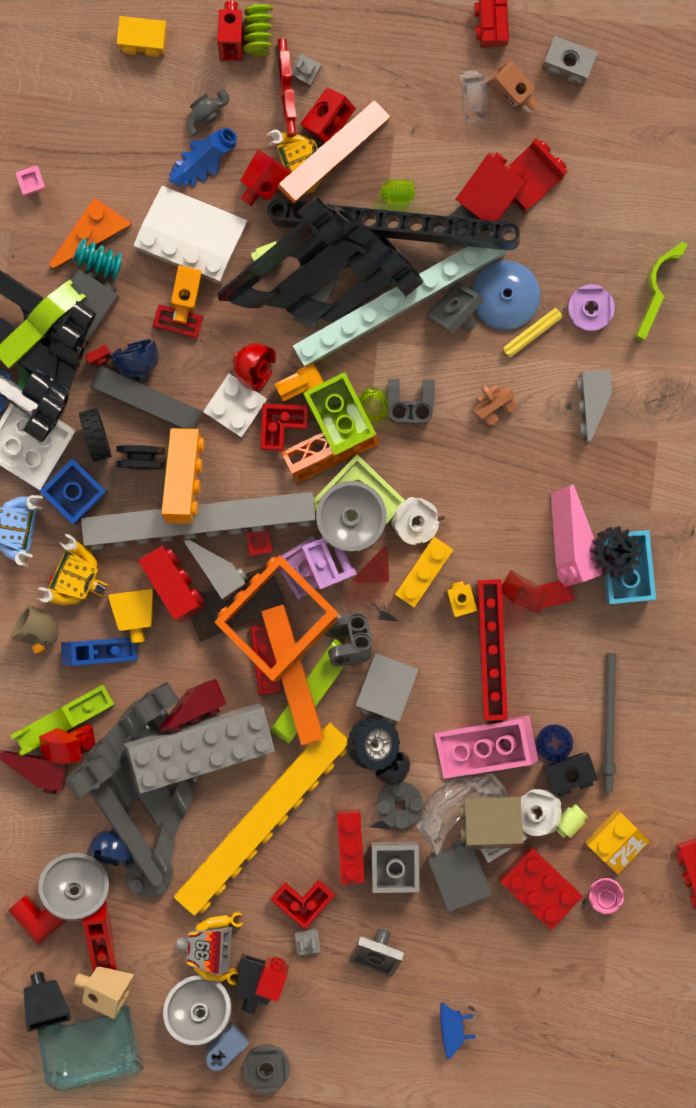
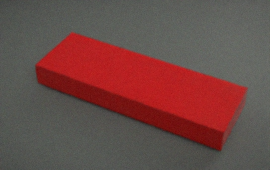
[250,625,282,696]

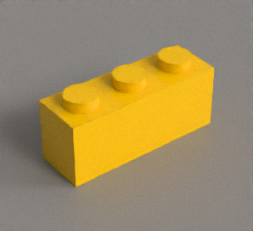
[395,537,453,607]

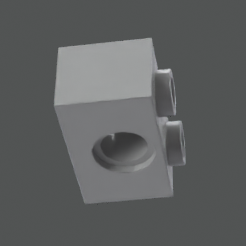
[542,36,598,84]

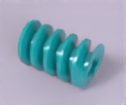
[71,238,123,282]

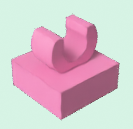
[16,165,46,196]

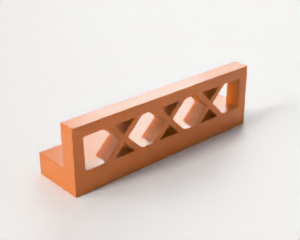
[281,432,380,484]

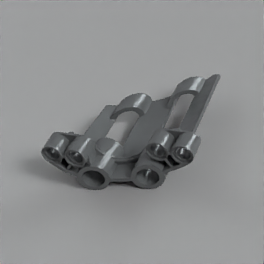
[65,682,199,887]

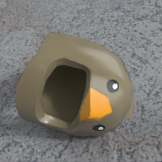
[10,606,59,654]

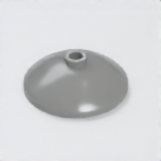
[316,481,387,551]
[38,853,109,921]
[163,975,232,1046]

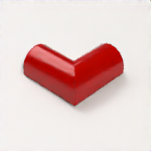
[260,403,309,452]
[270,879,336,930]
[8,894,67,945]

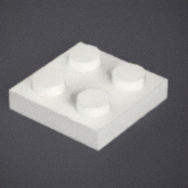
[203,374,268,438]

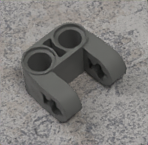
[387,379,435,424]
[325,613,372,666]

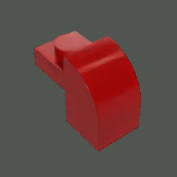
[39,724,96,764]

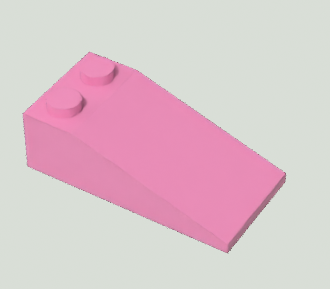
[551,485,603,587]
[434,715,538,779]

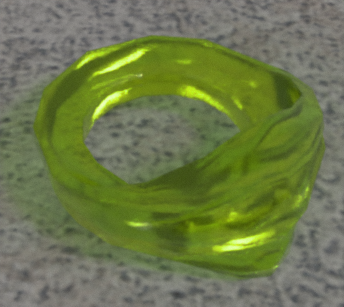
[359,387,388,421]

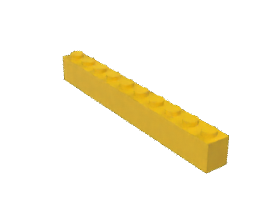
[174,721,348,916]

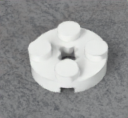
[391,497,439,545]
[521,789,562,836]

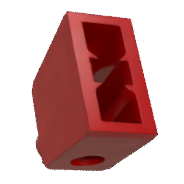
[217,1,243,61]
[240,149,291,207]

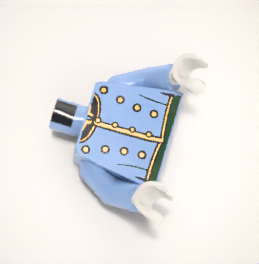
[0,495,43,567]

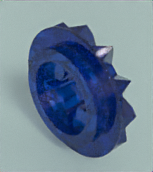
[536,724,573,761]

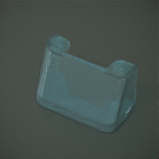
[37,1004,144,1091]

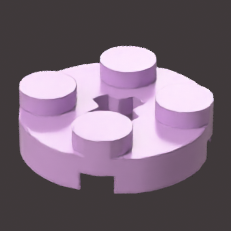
[567,284,615,332]

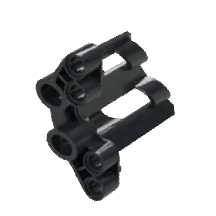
[217,196,424,322]
[0,270,96,443]

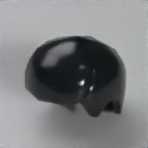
[375,752,411,785]

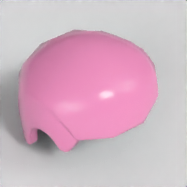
[589,878,624,915]

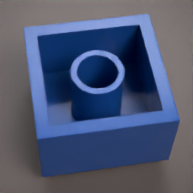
[39,458,109,525]

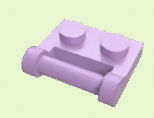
[301,538,357,590]

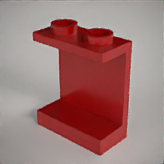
[509,138,568,214]

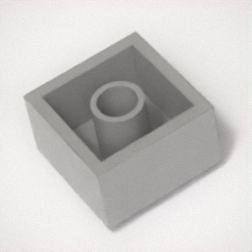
[371,841,419,893]

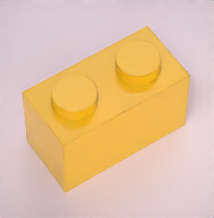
[117,16,168,57]

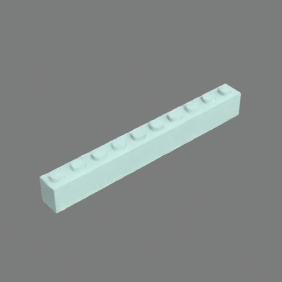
[293,233,507,367]

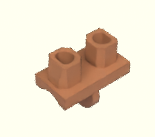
[472,385,517,426]

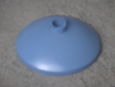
[472,261,541,330]

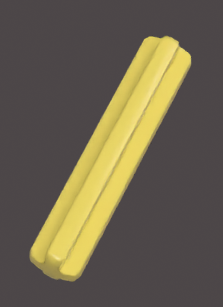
[503,308,563,358]

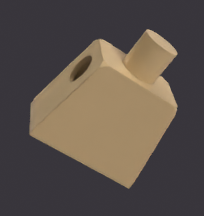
[74,967,134,1019]

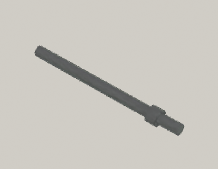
[602,653,616,792]

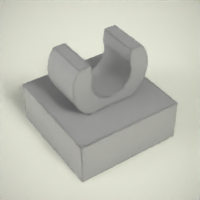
[292,54,321,87]
[294,928,321,955]

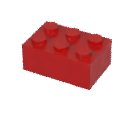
[138,546,205,623]
[498,844,583,930]

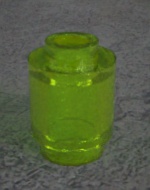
[381,179,415,203]

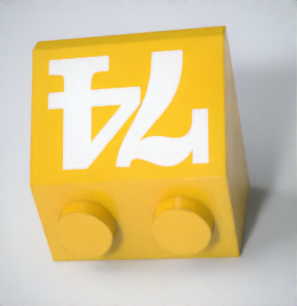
[585,809,650,874]

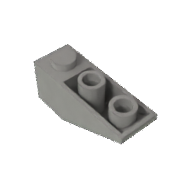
[576,370,612,443]

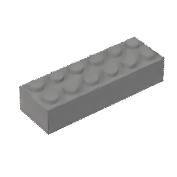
[124,703,275,794]

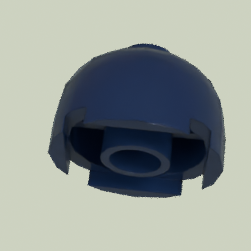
[110,339,159,381]
[87,827,133,868]

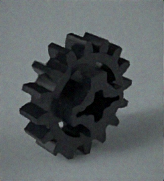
[590,526,642,578]

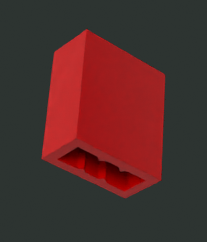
[455,152,529,221]

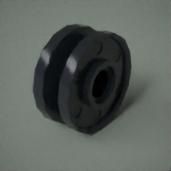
[116,445,166,470]

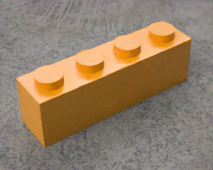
[162,429,205,524]

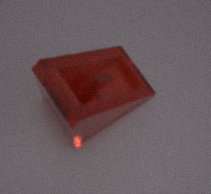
[353,546,389,583]
[502,570,550,613]

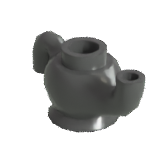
[187,89,229,136]

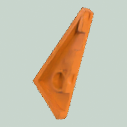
[49,198,132,268]

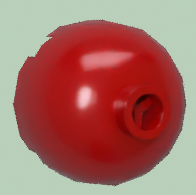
[233,343,276,391]

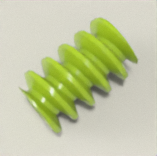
[243,4,273,56]

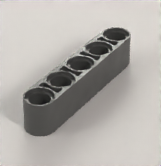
[90,366,203,429]

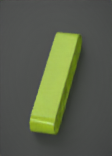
[270,638,344,744]

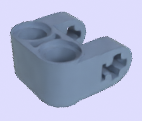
[206,1021,249,1071]

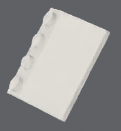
[134,186,248,285]

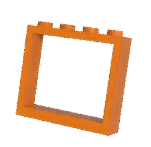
[215,555,342,682]

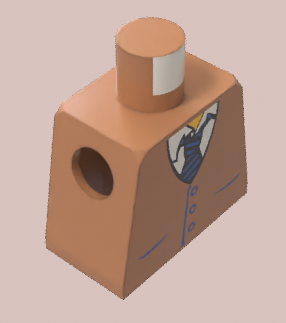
[486,60,539,113]

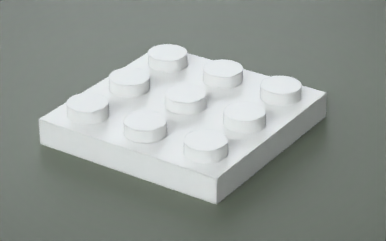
[0,403,77,490]

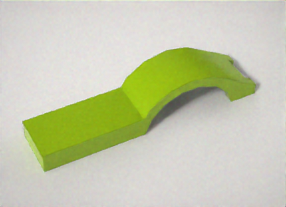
[634,242,688,342]
[0,280,86,369]
[10,685,114,756]

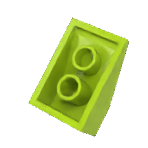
[303,372,376,455]

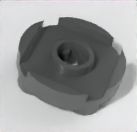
[377,782,423,829]
[126,850,173,898]
[243,1044,290,1093]

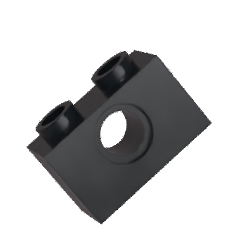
[543,751,598,796]

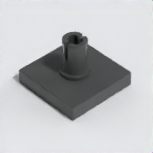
[426,282,484,334]
[349,928,405,977]

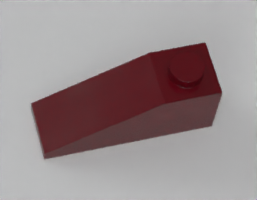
[0,750,68,794]

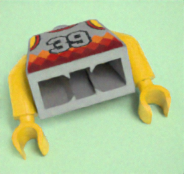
[176,912,243,985]

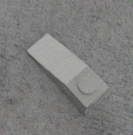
[184,539,248,602]

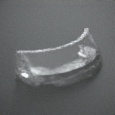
[417,772,509,855]

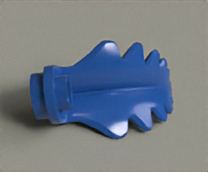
[169,128,237,187]

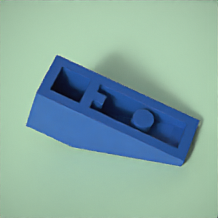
[61,637,138,666]

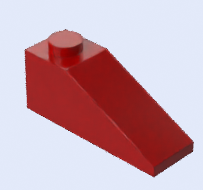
[82,902,117,972]

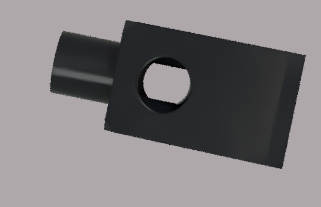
[236,954,270,1014]
[24,972,71,1032]

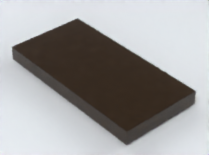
[191,566,286,641]

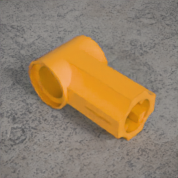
[275,363,324,402]

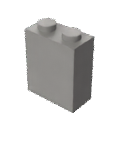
[355,652,419,724]

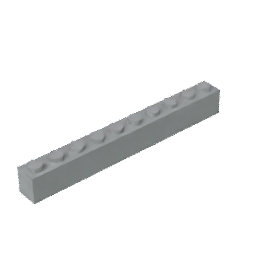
[81,492,316,550]

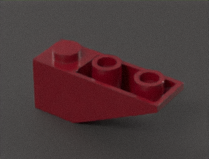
[158,679,226,734]

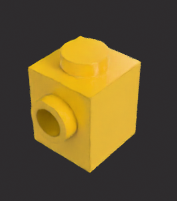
[446,581,477,617]

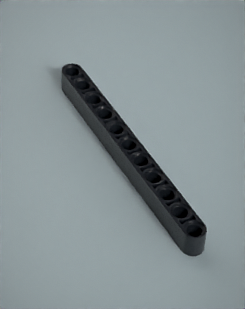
[267,199,520,250]

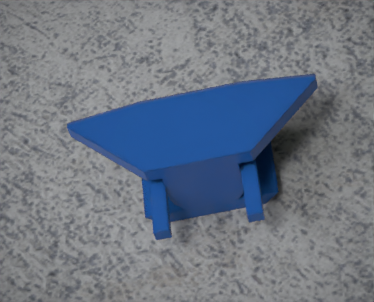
[440,1003,476,1059]

